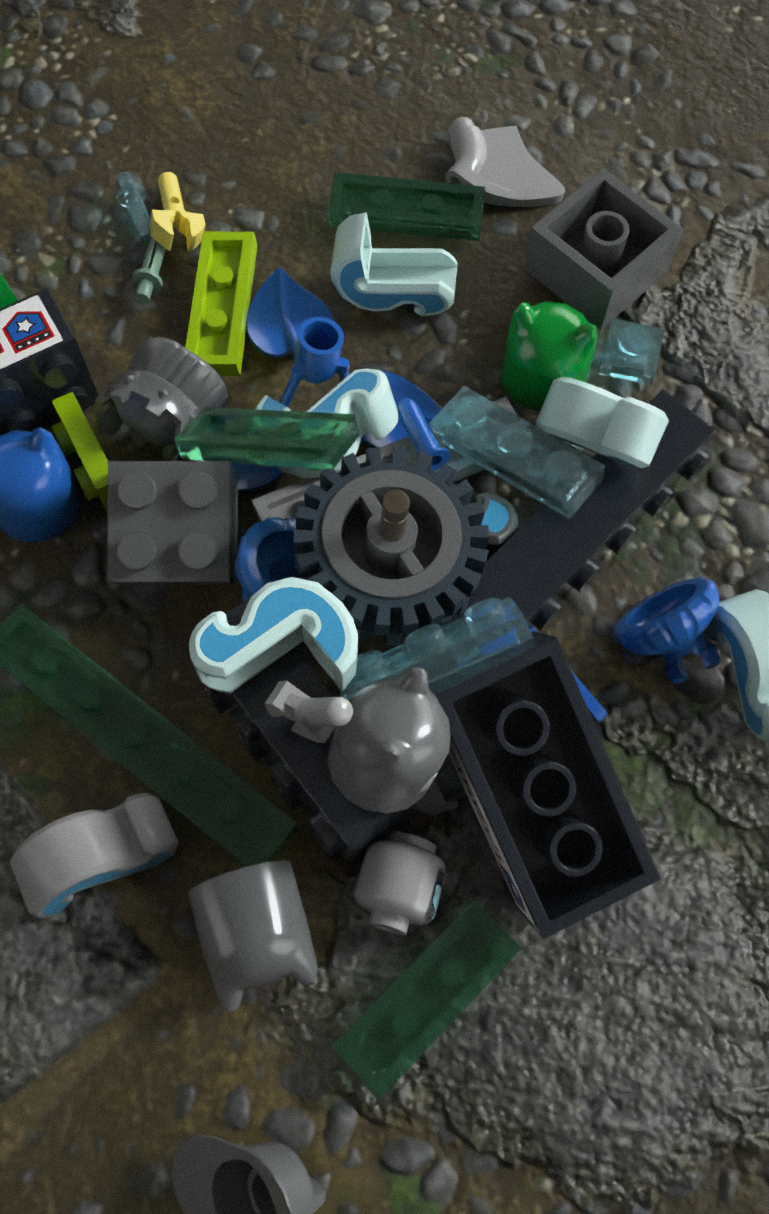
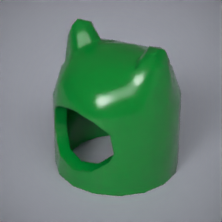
[500,301,598,411]

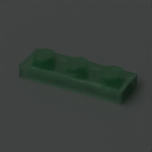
[327,172,485,241]
[174,407,360,471]
[332,901,522,1099]

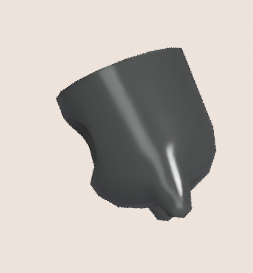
[327,667,451,814]
[188,860,318,1013]

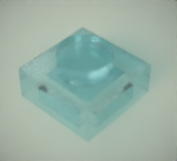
[599,318,664,385]

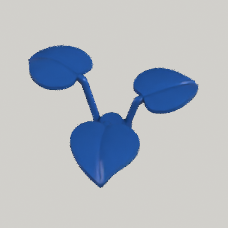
[196,267,448,493]

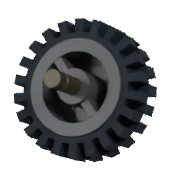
[294,447,489,645]

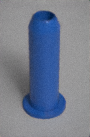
[397,398,450,471]

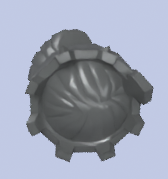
[94,336,228,461]

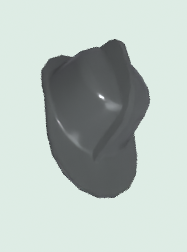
[172,1134,326,1214]

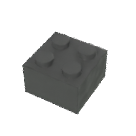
[524,168,684,330]
[107,461,238,586]

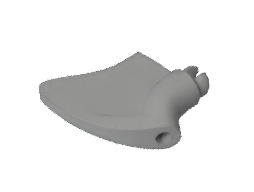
[445,117,565,207]

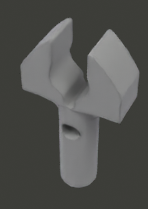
[265,681,353,743]

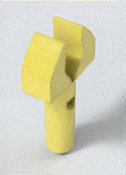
[149,172,205,252]

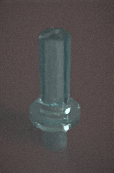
[116,172,152,243]

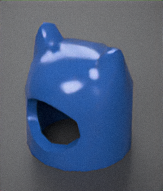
[0,427,82,542]

